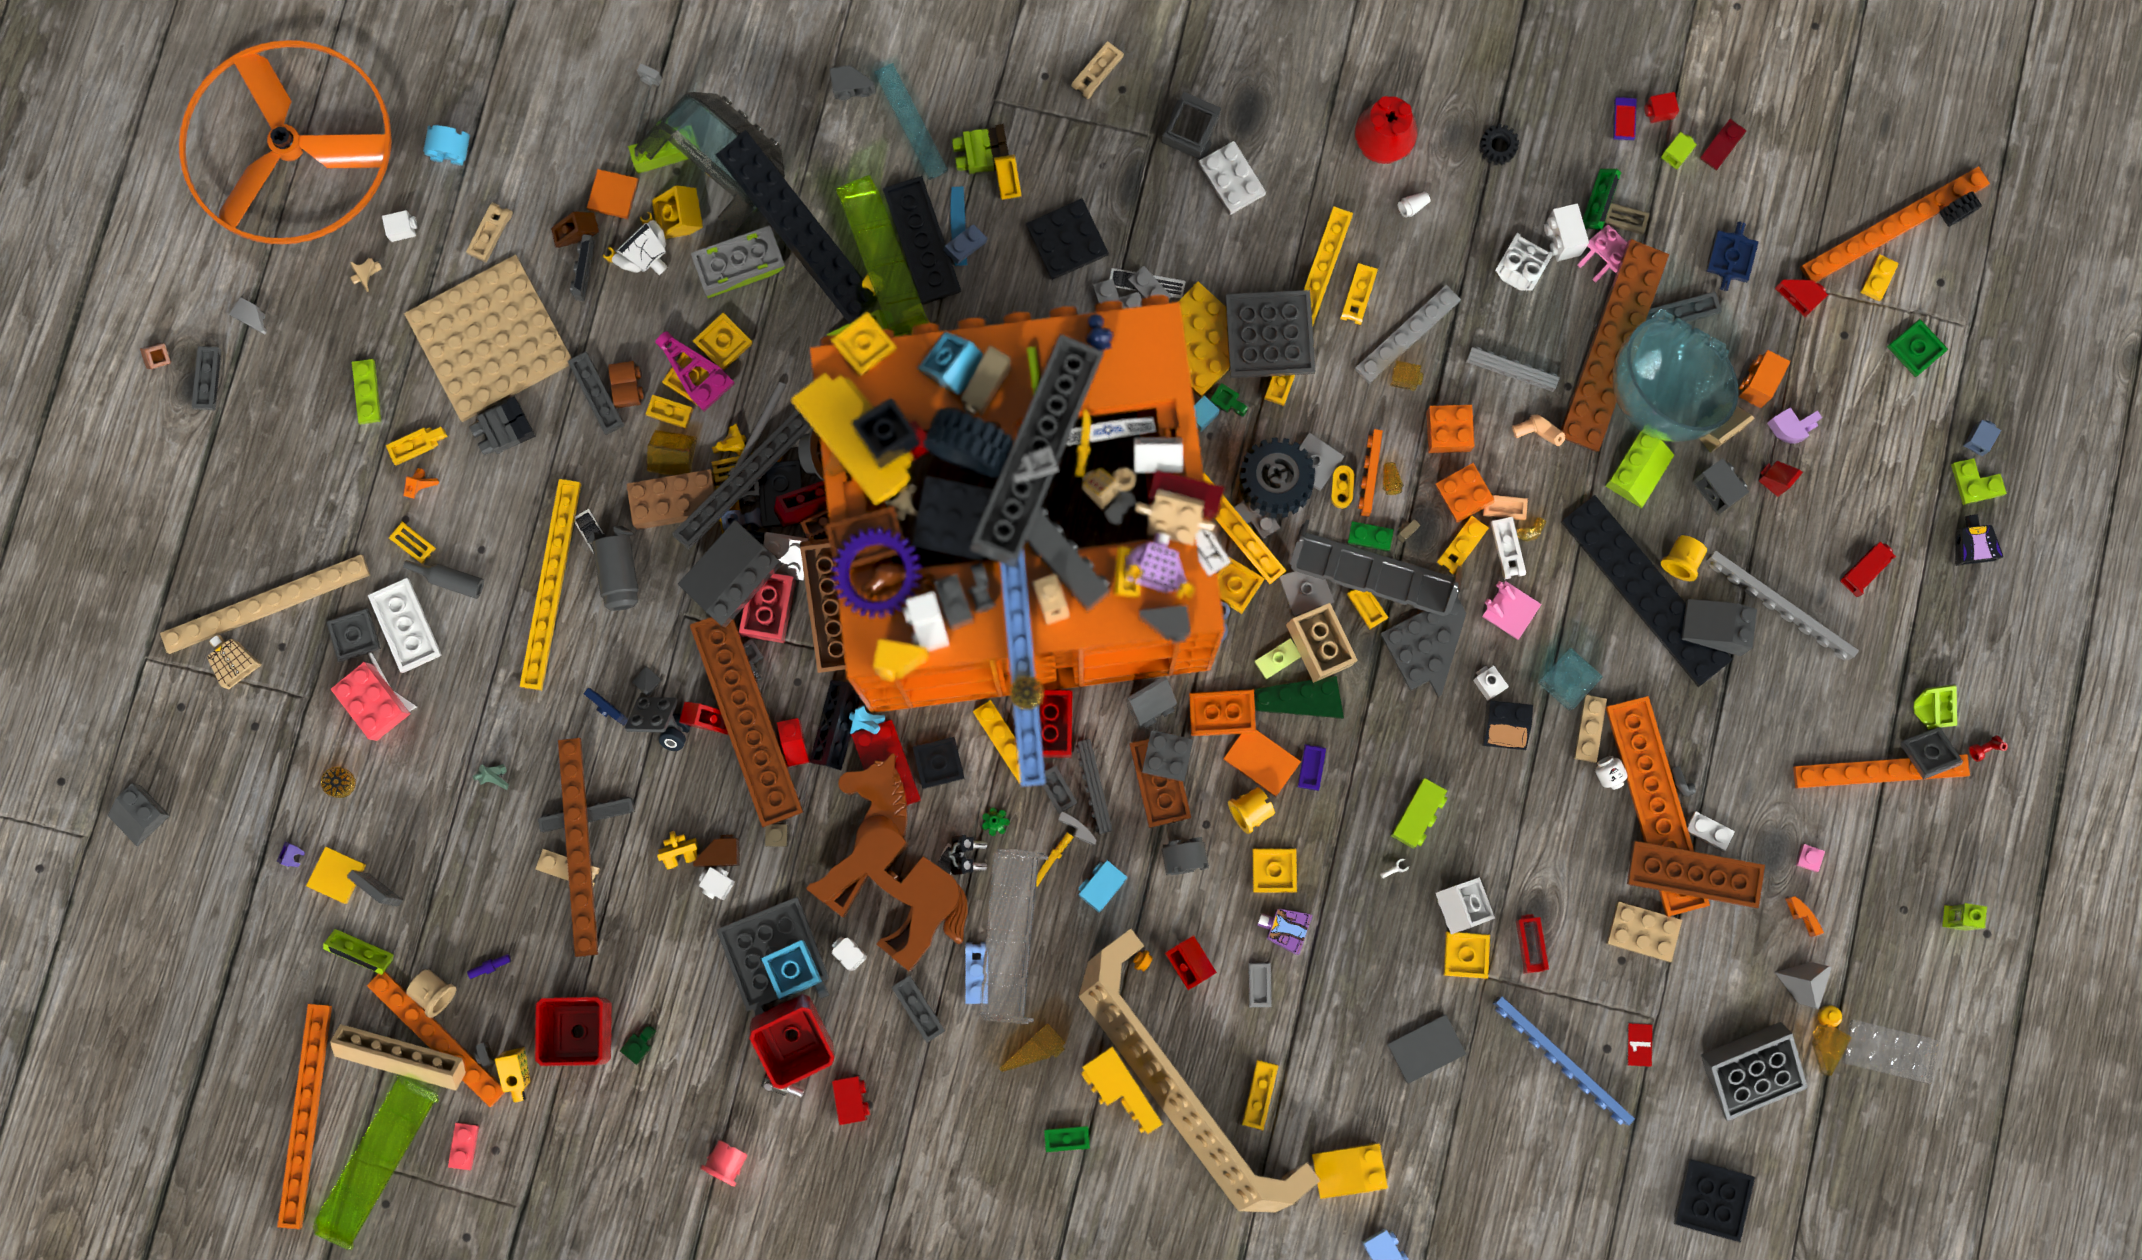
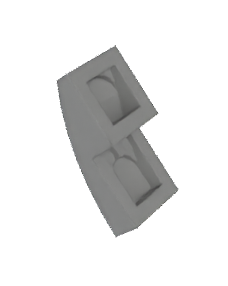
[1058,812,1097,846]

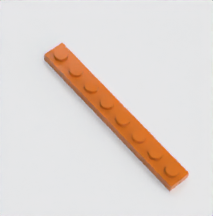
[1793,754,1970,789]
[367,971,505,1107]

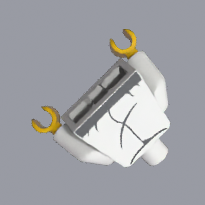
[603,212,668,275]

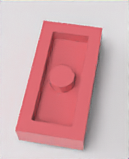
[448,1122,479,1170]

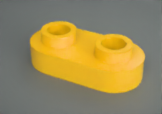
[1331,465,1354,509]

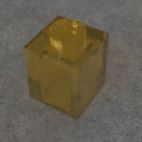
[1390,361,1424,391]

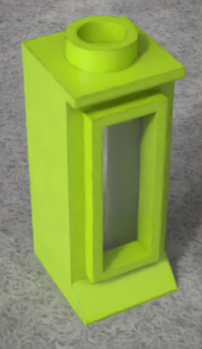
[1942,903,1987,931]

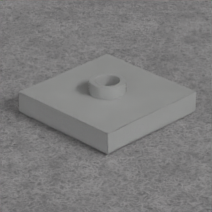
[1286,433,1344,492]
[1279,571,1334,617]

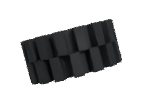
[1479,124,1519,165]
[1939,191,1982,227]

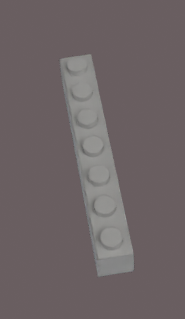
[1466,347,1560,392]

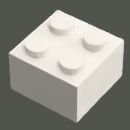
[1544,203,1589,261]

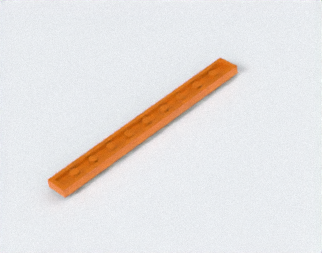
[1800,167,1990,282]
[277,1004,332,1229]

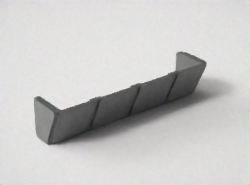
[1290,519,1462,616]

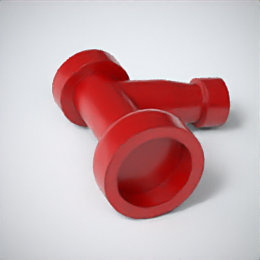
[1969,735,2008,762]

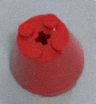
[1355,96,1418,164]

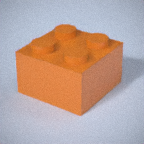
[1738,350,1791,408]
[1426,405,1474,453]
[1436,463,1494,523]

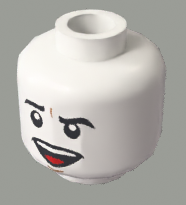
[1595,756,1628,790]

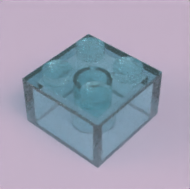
[1538,648,1603,711]

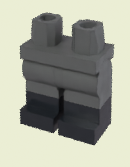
[469,396,536,455]

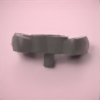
[1105,491,1136,524]

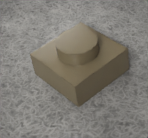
[1397,519,1420,543]
[765,825,788,847]

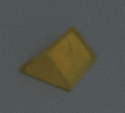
[647,430,697,476]

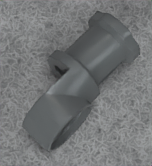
[968,563,996,613]

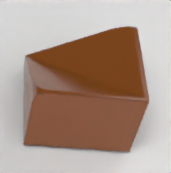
[140,343,171,369]

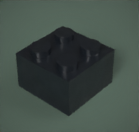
[851,397,920,469]

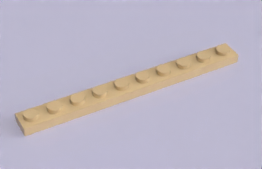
[160,555,370,654]

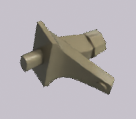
[886,483,918,520]

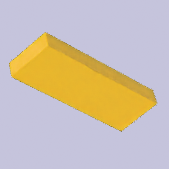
[1242,1060,1279,1130]

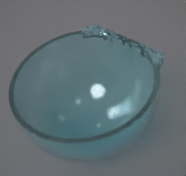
[1612,309,1738,442]

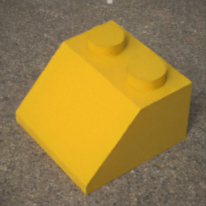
[652,185,703,239]
[873,639,929,681]

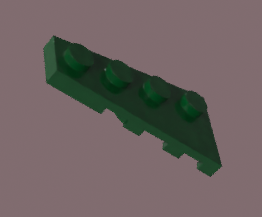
[1254,676,1344,719]

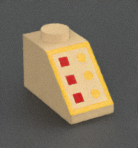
[1083,468,1120,509]

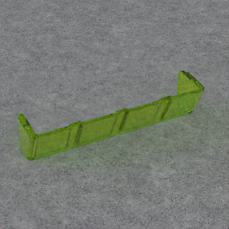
[835,175,929,336]
[312,1075,439,1250]

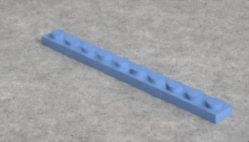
[1000,550,1045,786]

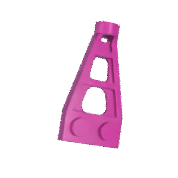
[655,331,735,412]

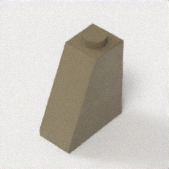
[961,346,1012,416]

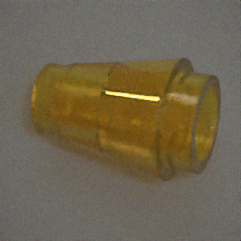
[1383,462,1404,495]

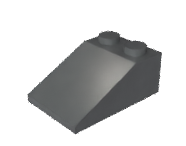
[1681,599,1757,656]
[1127,676,1177,728]

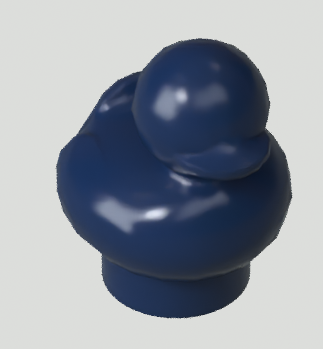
[1085,314,1113,351]

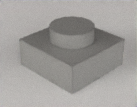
[637,63,662,86]

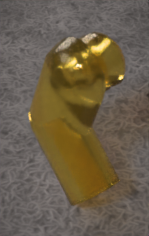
[1517,517,1546,542]

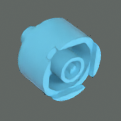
[423,125,470,165]

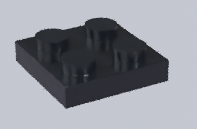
[913,737,965,789]

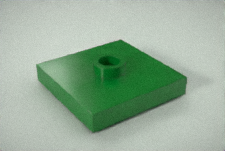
[1887,319,1949,378]

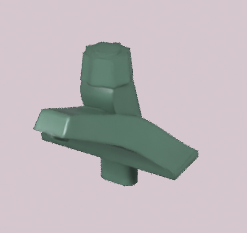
[473,764,509,790]

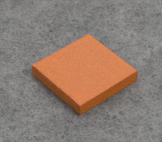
[587,169,639,219]

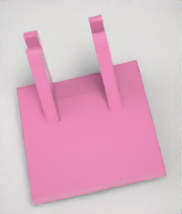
[1577,225,1627,283]
[1482,581,1542,640]

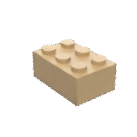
[1286,603,1358,683]

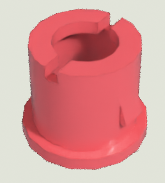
[700,1140,748,1187]

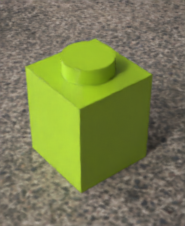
[1661,132,1697,170]

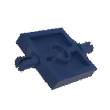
[1706,222,1759,291]

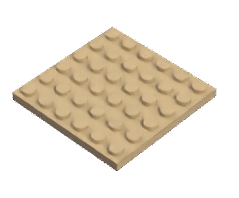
[404,255,572,422]

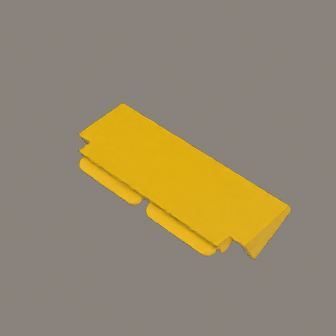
[791,373,913,505]

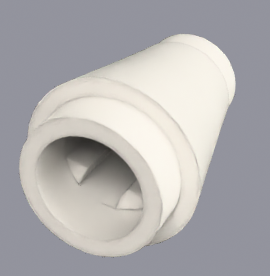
[1398,191,1430,217]

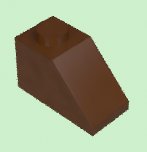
[551,211,599,248]
[693,835,740,868]

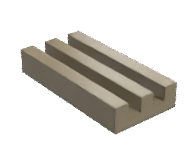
[1604,203,1650,235]

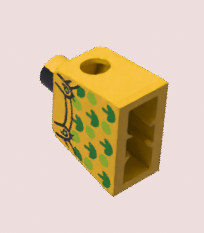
[495,1047,530,1102]

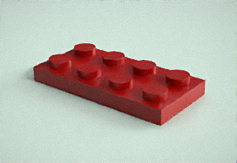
[851,719,921,806]

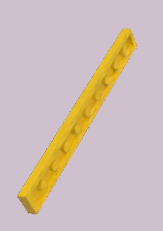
[1264,207,1353,406]
[519,479,581,691]

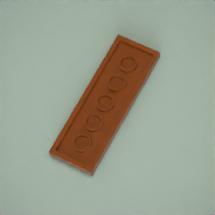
[1627,841,1765,909]

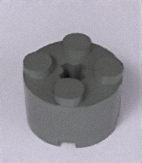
[1162,837,1209,875]

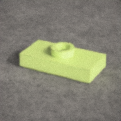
[1255,638,1301,680]

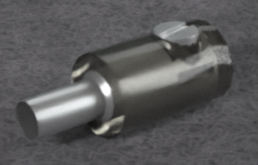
[761,1073,804,1097]

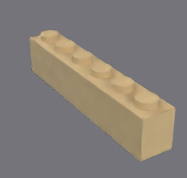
[330,1024,466,1091]

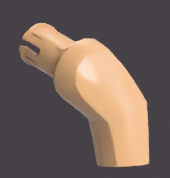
[1512,414,1565,446]

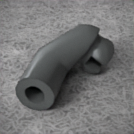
[1671,766,1696,797]

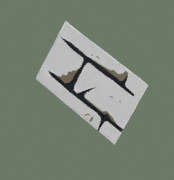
[1196,529,1231,576]

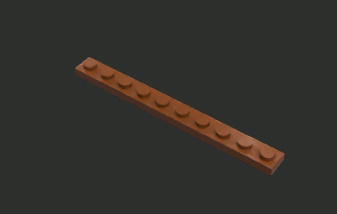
[558,738,598,957]

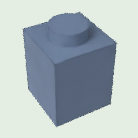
[1963,420,2001,456]

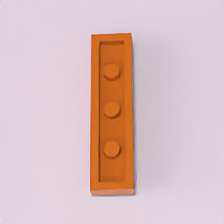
[1358,429,1383,517]

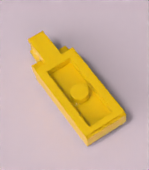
[386,427,448,466]

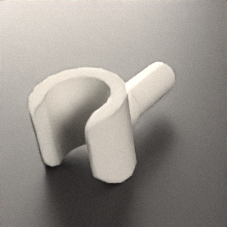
[1380,859,1409,878]

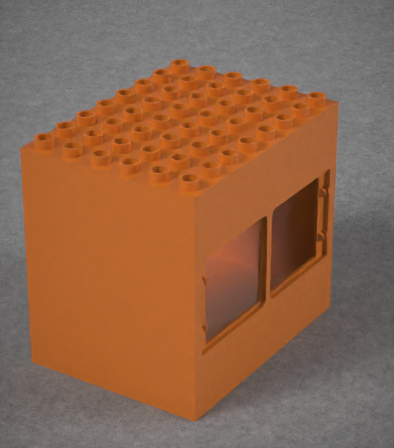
[810,295,1225,713]

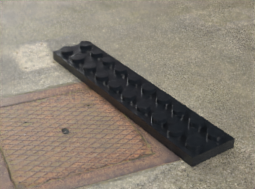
[716,130,878,324]
[1561,495,1733,687]

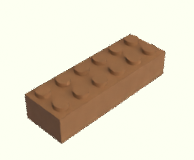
[800,538,846,673]

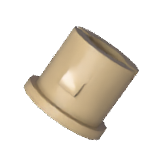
[406,969,456,1018]

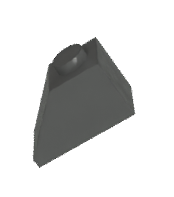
[1139,605,1190,643]

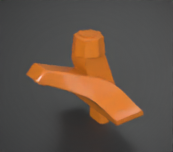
[403,468,439,499]

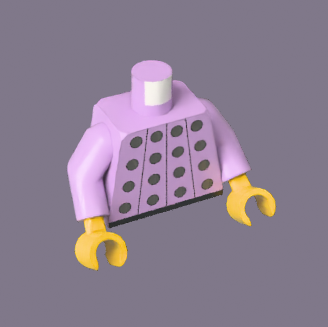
[1123,533,1195,599]

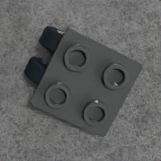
[625,697,691,751]

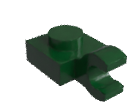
[620,1026,657,1065]

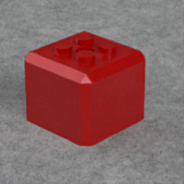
[749,994,835,1089]
[535,997,612,1066]

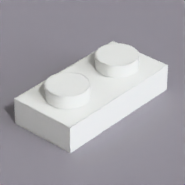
[1687,811,1735,851]

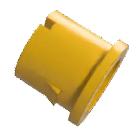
[1661,535,1707,582]
[1228,787,1275,834]

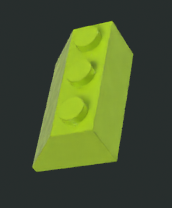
[1605,428,1674,508]

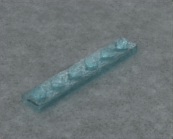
[874,63,948,180]

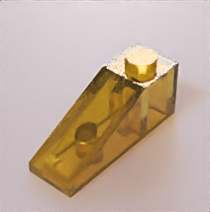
[999,1023,1066,1072]

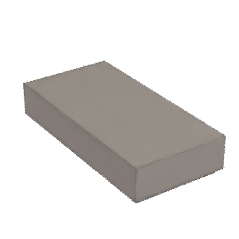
[1248,963,1271,1007]

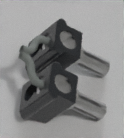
[948,835,987,875]

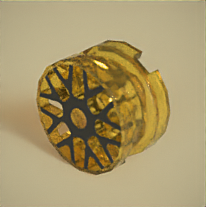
[1010,676,1043,710]
[321,767,356,798]

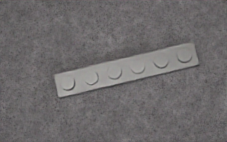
[1355,285,1461,384]

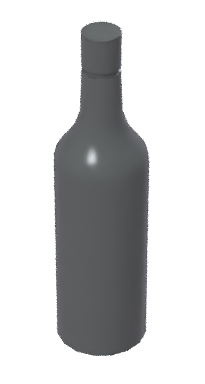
[403,560,484,599]

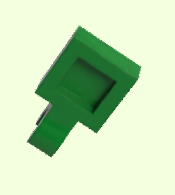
[1210,383,1248,417]

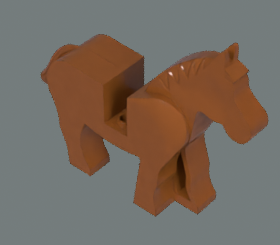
[806,753,968,972]

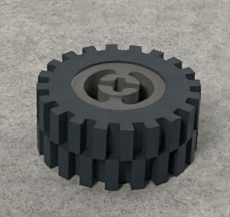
[923,408,1014,478]
[1239,437,1315,518]

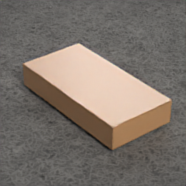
[1483,495,1528,520]

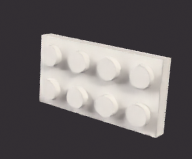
[368,578,442,673]

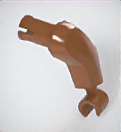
[862,563,935,598]

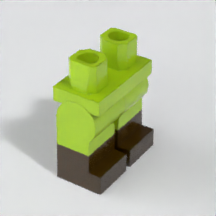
[952,124,1009,174]

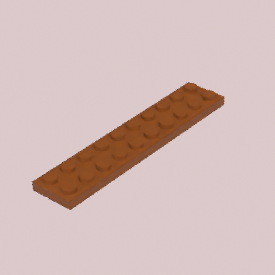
[1561,239,1669,452]
[690,617,804,828]

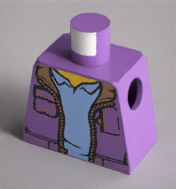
[1258,909,1313,955]

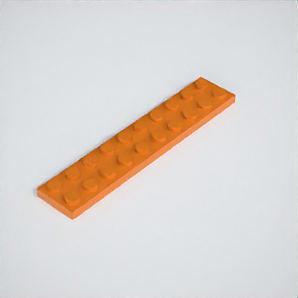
[1606,696,1710,917]

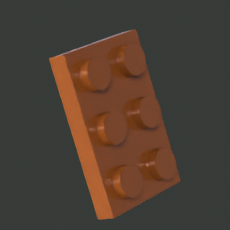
[825,506,903,569]

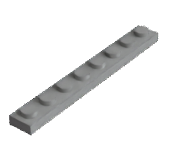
[1706,551,1859,660]

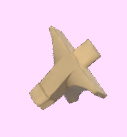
[350,258,382,292]

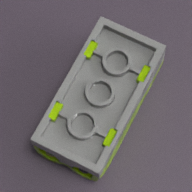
[691,225,785,298]

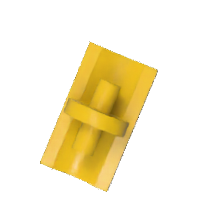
[657,831,698,869]

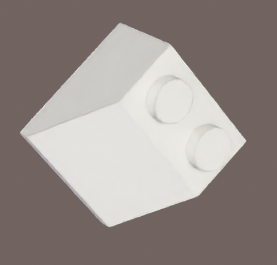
[1436,877,1495,934]

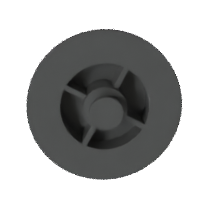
[798,428,825,481]

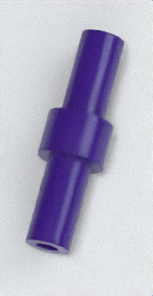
[467,954,511,979]

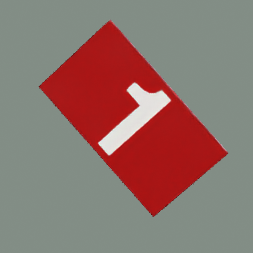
[1628,1023,1653,1067]

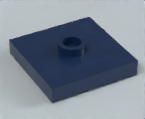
[583,688,628,726]

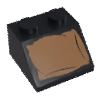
[1483,700,1533,751]

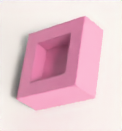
[1796,844,1825,872]

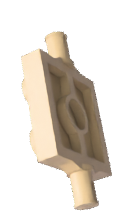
[1135,490,1216,545]

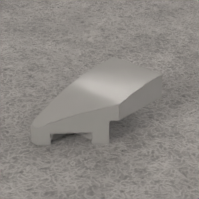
[229,297,267,335]
[1013,447,1059,482]

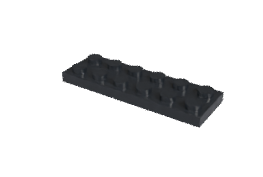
[882,176,961,305]

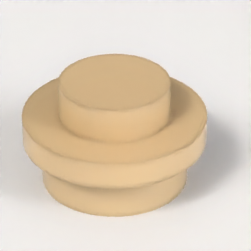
[1112,468,1136,491]

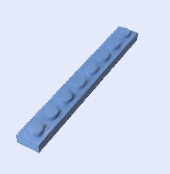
[1493,997,1635,1125]

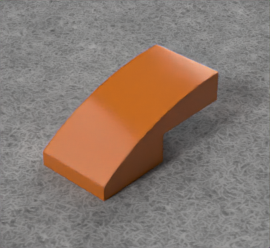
[1785,896,1824,937]

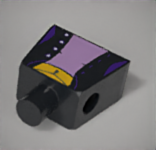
[1955,514,2003,566]

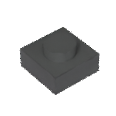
[474,1043,495,1067]

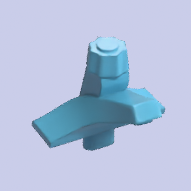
[849,705,885,734]

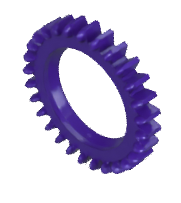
[831,527,922,618]

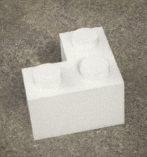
[903,592,949,651]

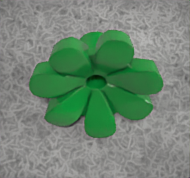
[982,808,1010,836]

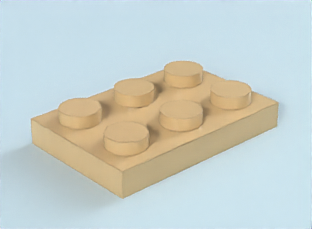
[1606,902,1682,962]

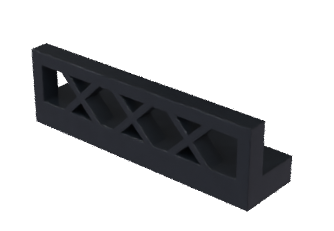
[809,680,860,770]

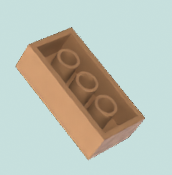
[627,469,716,530]

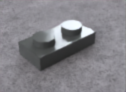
[1042,766,1077,814]

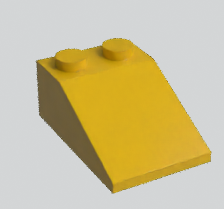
[1312,1142,1388,1199]

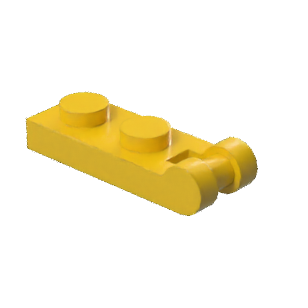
[1341,263,1378,325]
[1437,516,1489,575]

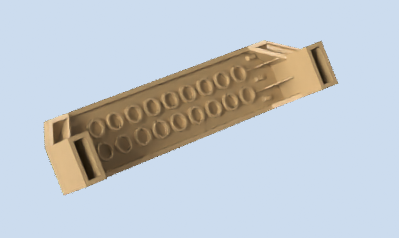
[1079,929,1321,1212]

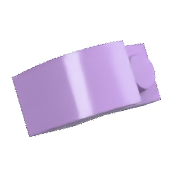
[1767,407,1822,443]

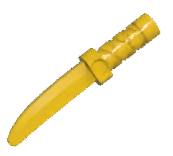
[1076,410,1090,476]
[1035,832,1074,887]

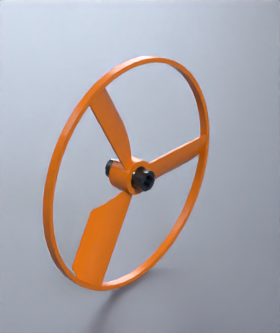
[179,40,391,244]

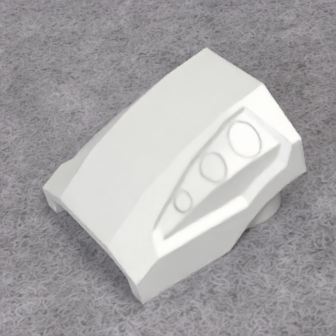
[1496,233,1553,290]

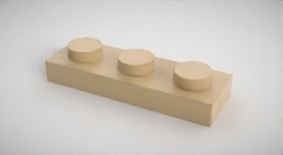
[1574,695,1607,763]

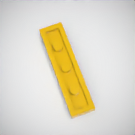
[973,700,1021,784]

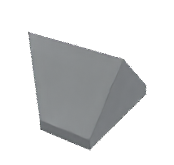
[1775,962,1832,1009]

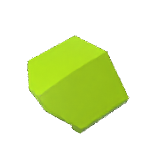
[1913,684,1957,729]

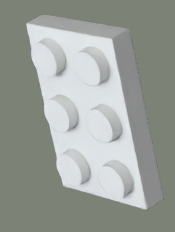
[1198,141,1266,215]

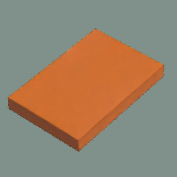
[1189,689,1256,736]
[1223,730,1301,797]

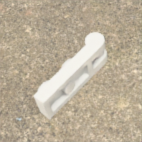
[1491,517,1526,580]

